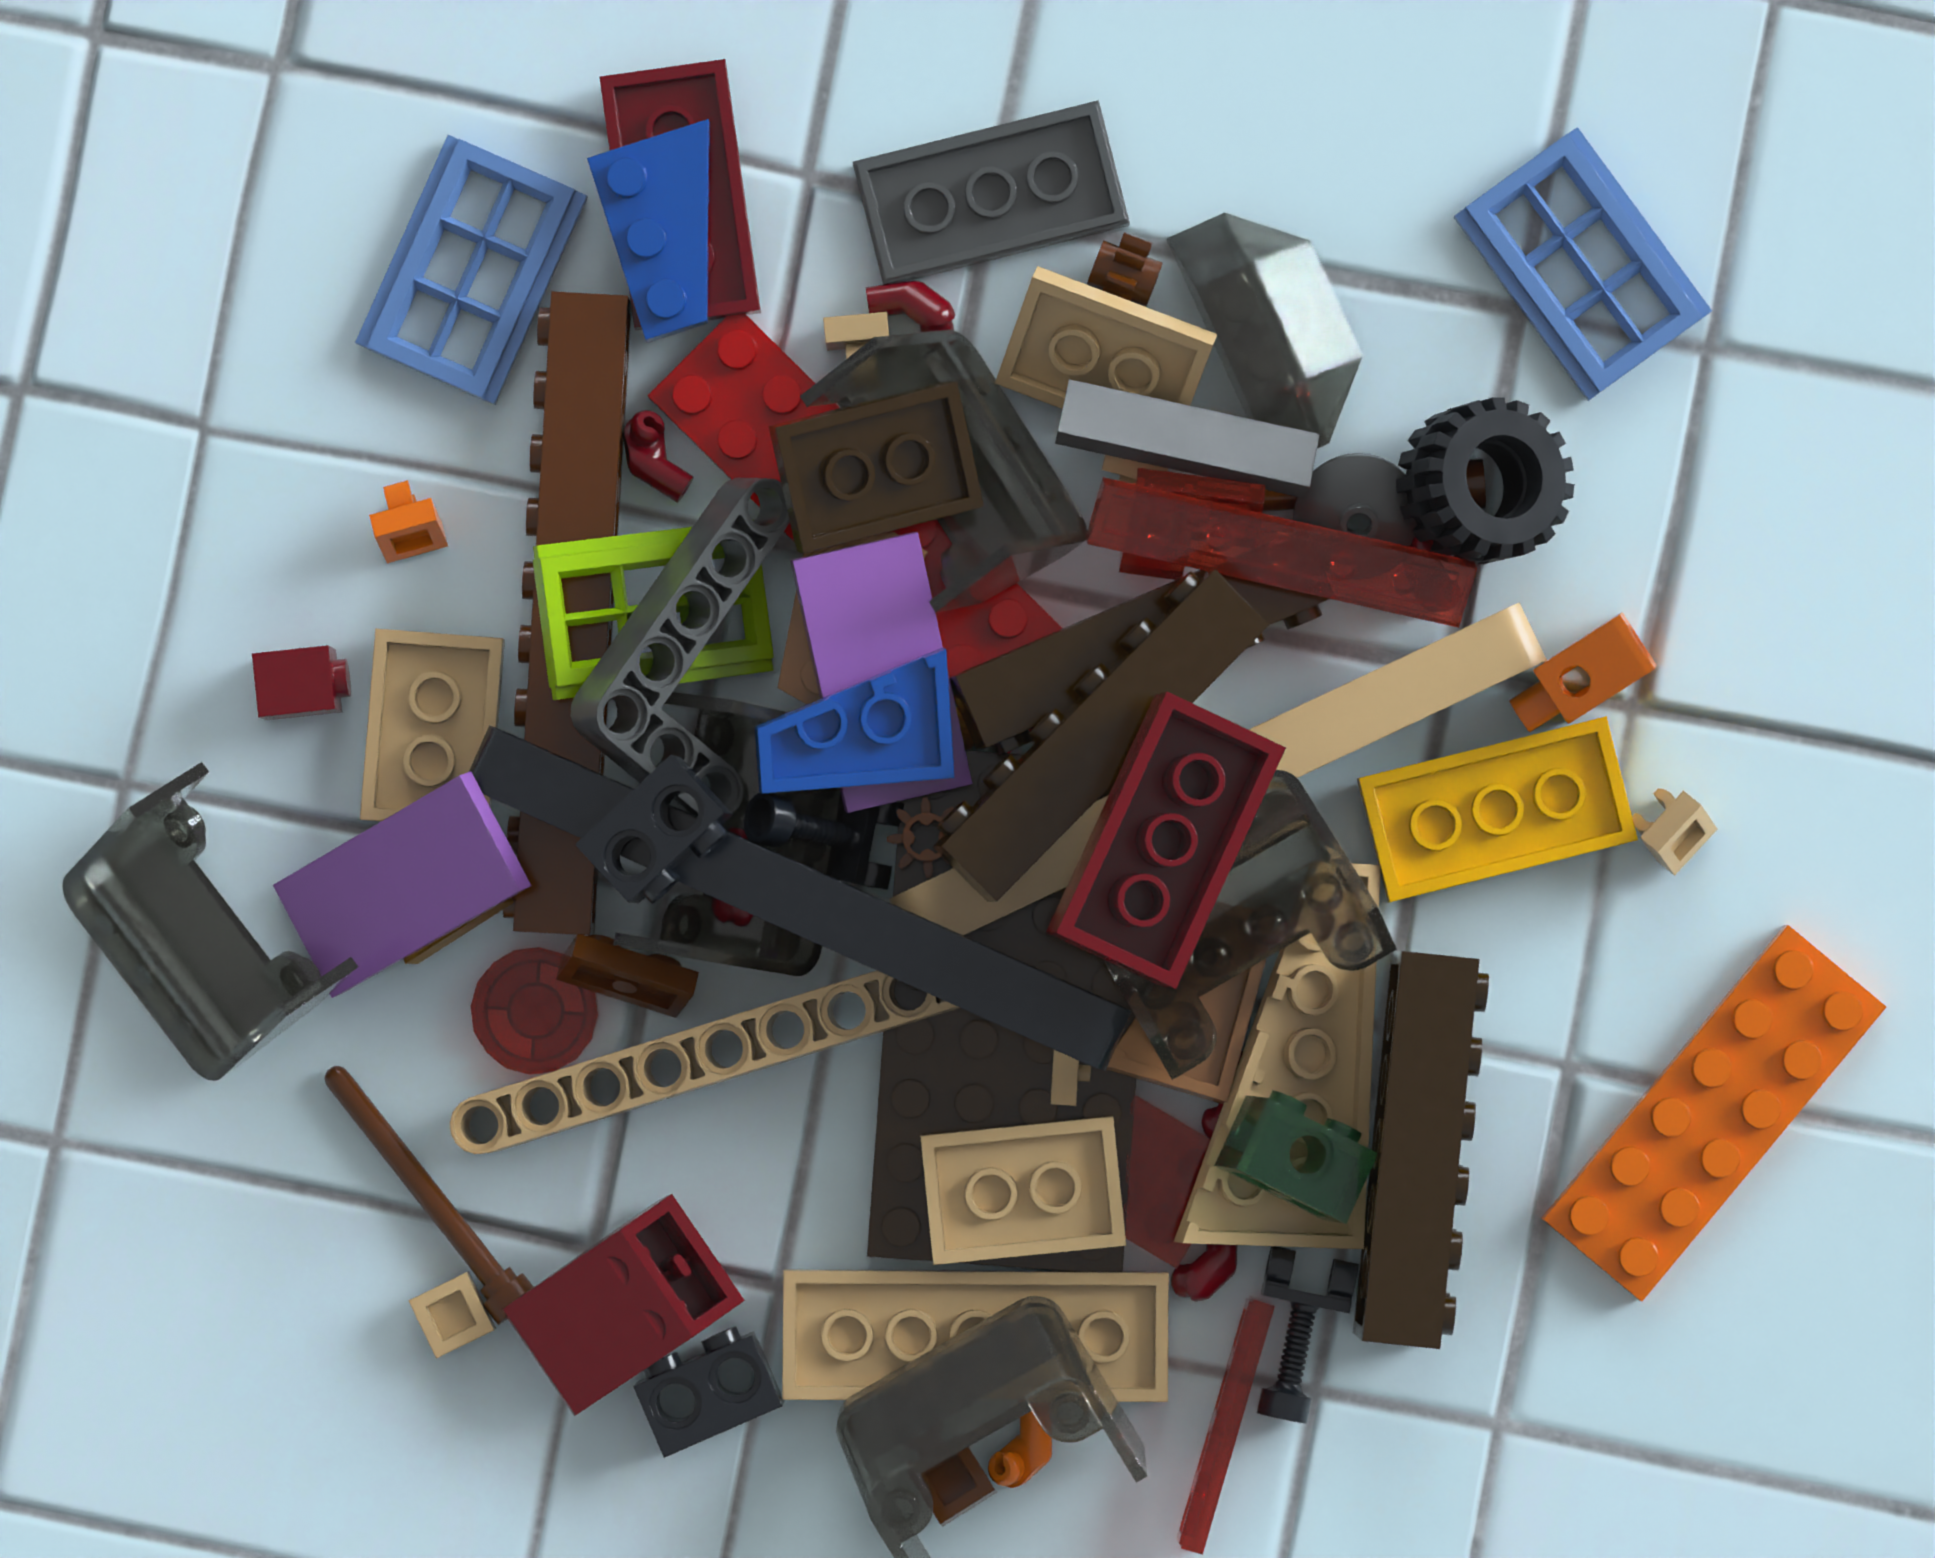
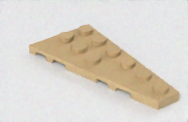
[1174,862,1381,1249]

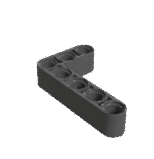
[570,478,790,817]

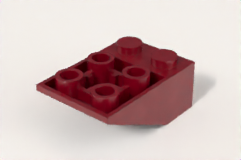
[501,1194,745,1416]

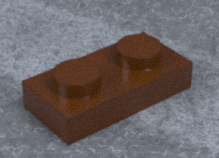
[556,933,699,1018]

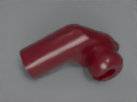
[623,410,694,503]

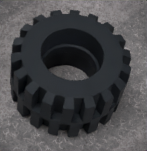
[1396,397,1575,565]

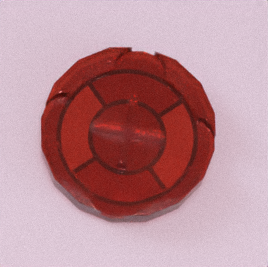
[470,947,599,1075]

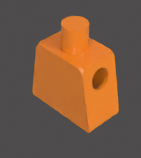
[1509,612,1657,732]

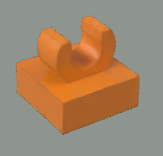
[369,480,448,563]

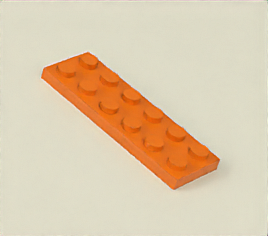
[1541,925,1886,1302]

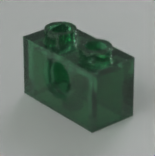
[1214,1090,1378,1224]

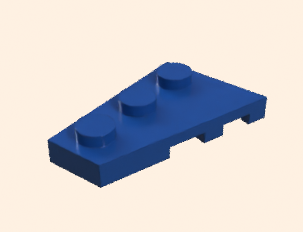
[587,119,710,343]
[754,648,955,794]

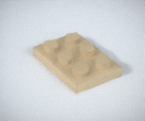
[995,266,1217,409]
[360,628,505,822]
[920,1116,1126,1265]

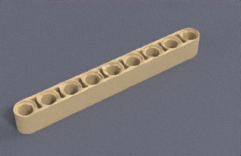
[450,970,960,1154]

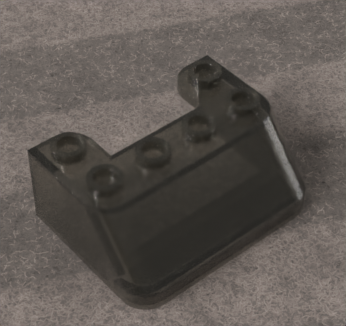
[1102,770,1397,1080]

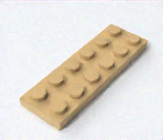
[782,1269,1169,1402]

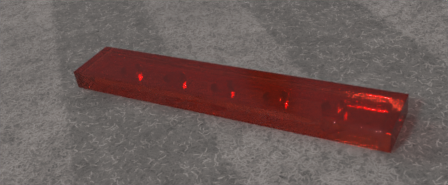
[1086,477,1477,628]

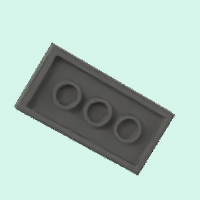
[853,100,1130,285]

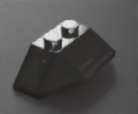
[1167,212,1363,449]

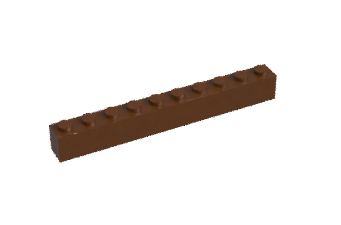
[503,291,632,936]

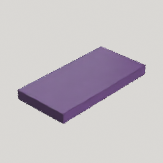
[790,532,972,813]
[273,771,531,998]

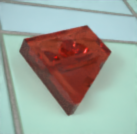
[1123,1095,1211,1269]

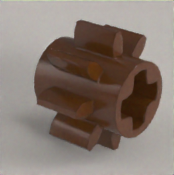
[1087,232,1163,307]
[887,797,954,878]

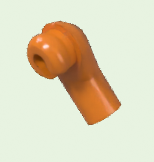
[988,1401,1052,1488]

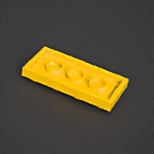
[1357,716,1638,903]

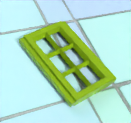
[532,519,774,700]

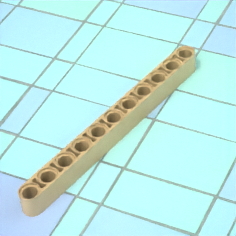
[888,602,1547,935]

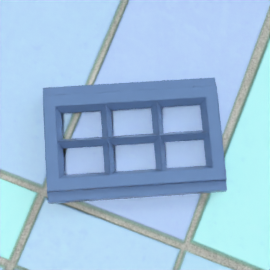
[1453,127,1712,401]
[355,135,588,405]

